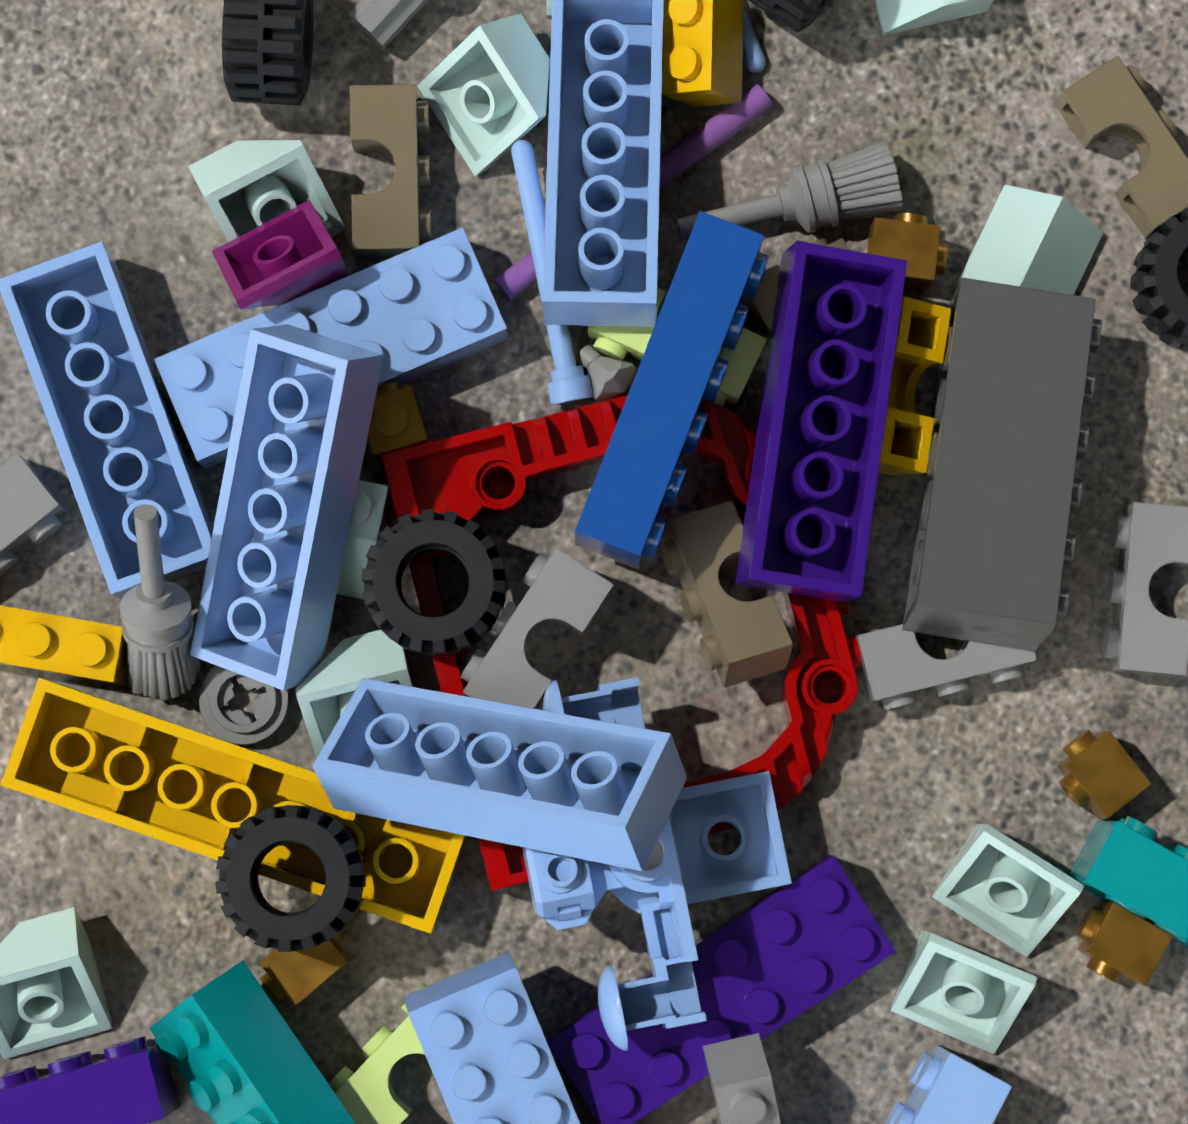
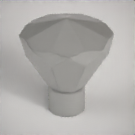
[576,345,637,403]

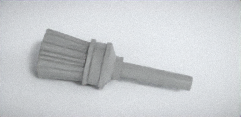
[676,142,903,240]
[120,504,201,700]

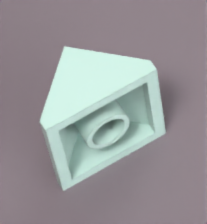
[957,185,1103,295]
[932,824,1084,958]
[890,930,1037,1054]

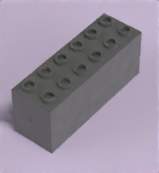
[902,277,1102,652]

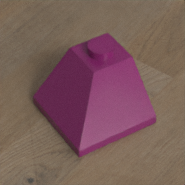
[211,200,350,310]

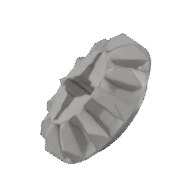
[199,665,289,745]

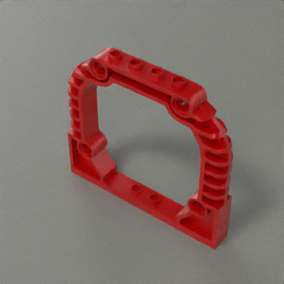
[381,395,863,891]

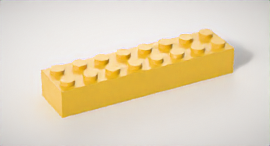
[0,678,467,934]

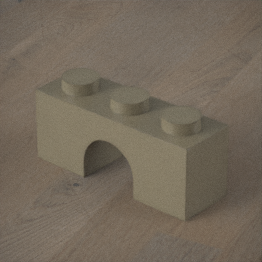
[1054,56,1188,239]
[349,84,432,260]
[661,500,793,688]

